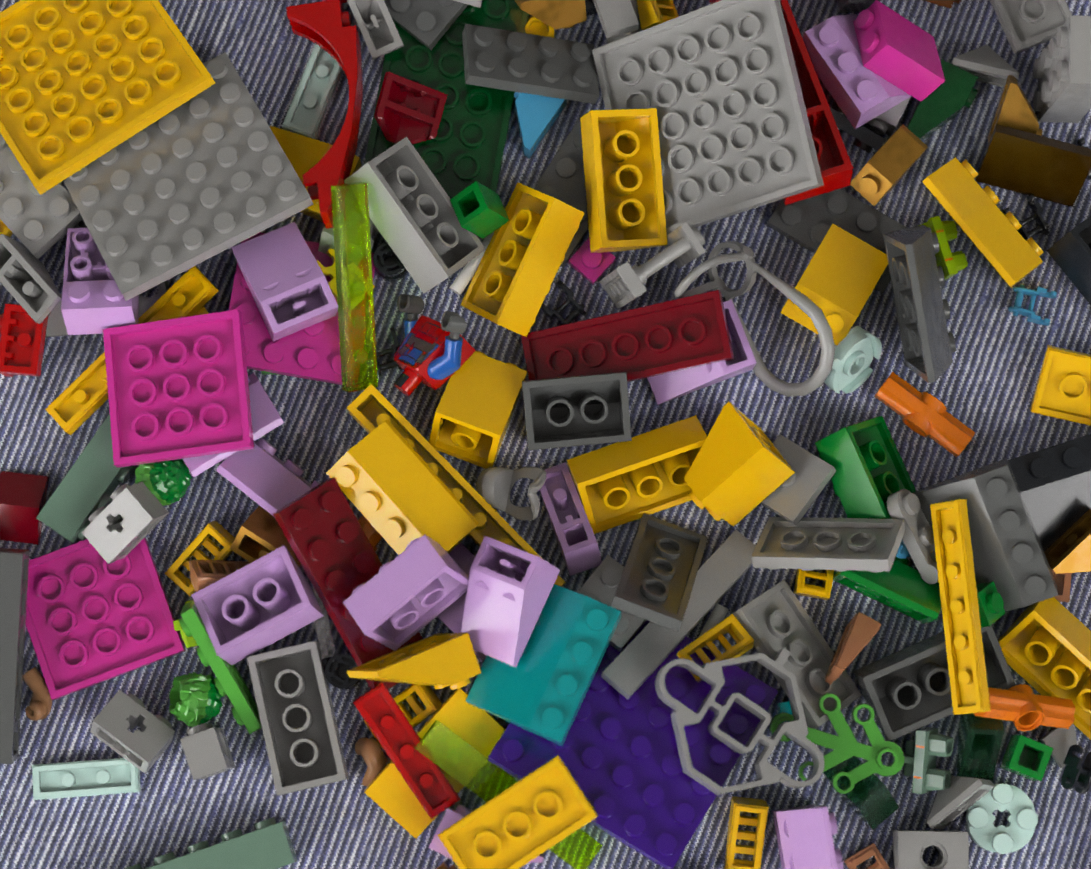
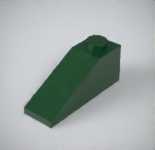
[907,60,978,141]

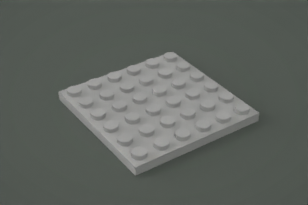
[592,0,824,236]
[63,52,314,301]

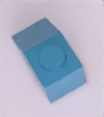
[514,92,567,159]

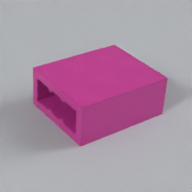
[853,0,945,102]

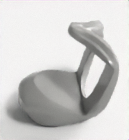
[476,467,546,521]

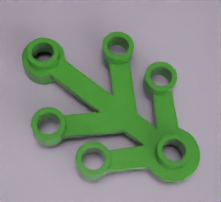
[770,693,904,794]

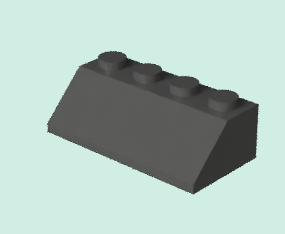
[853,625,1016,741]

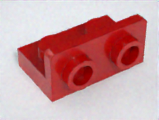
[0,304,48,377]

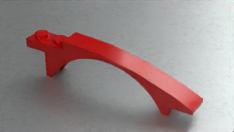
[286,0,363,229]

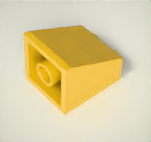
[429,351,527,469]
[684,401,795,527]

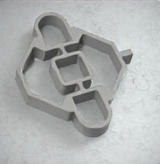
[655,648,825,795]

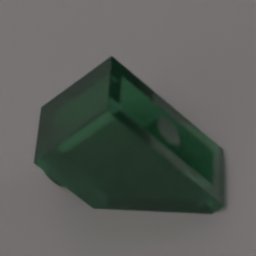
[957,713,1004,780]
[823,756,899,830]

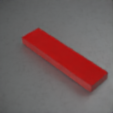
[353,682,460,819]

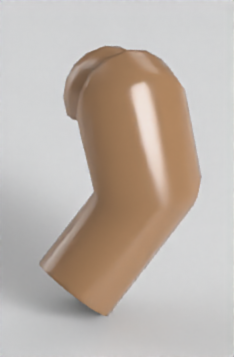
[23,667,53,721]
[355,737,387,787]

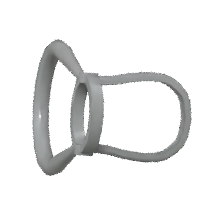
[674,241,835,397]

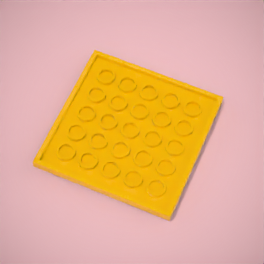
[0,0,215,195]

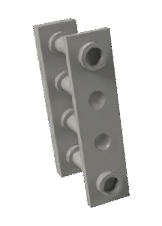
[599,222,706,309]

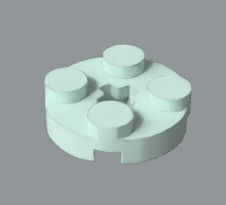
[824,326,882,394]
[965,783,1038,854]

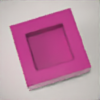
[568,238,616,285]

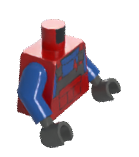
[394,294,476,397]

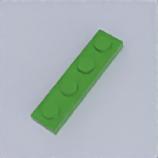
[179,600,262,734]

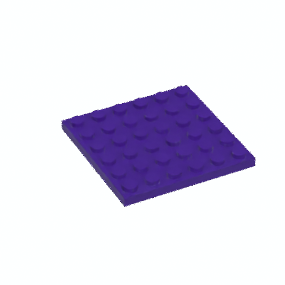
[488,620,778,869]

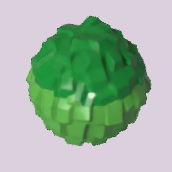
[135,459,191,506]
[169,672,223,727]

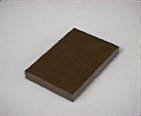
[975,124,1091,207]

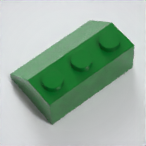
[815,416,916,519]
[833,557,941,624]

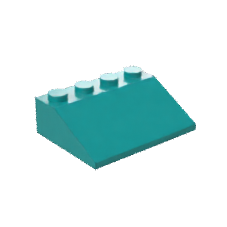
[465,584,621,746]

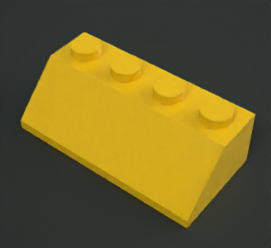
[580,108,668,253]
[922,157,1044,288]
[460,182,585,337]
[567,415,707,534]
[326,419,480,555]
[998,597,1091,740]

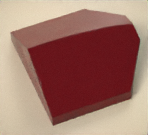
[374,71,447,144]
[0,471,49,545]

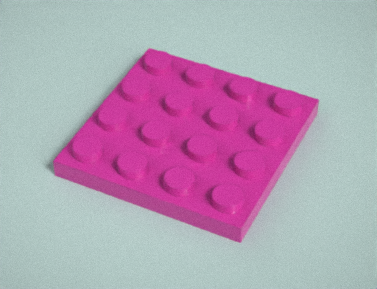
[228,232,375,387]
[103,309,254,468]
[26,537,186,700]

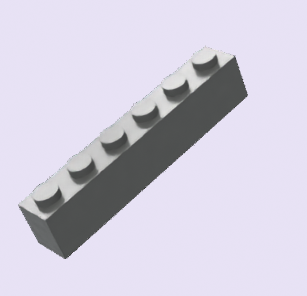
[0,548,30,764]

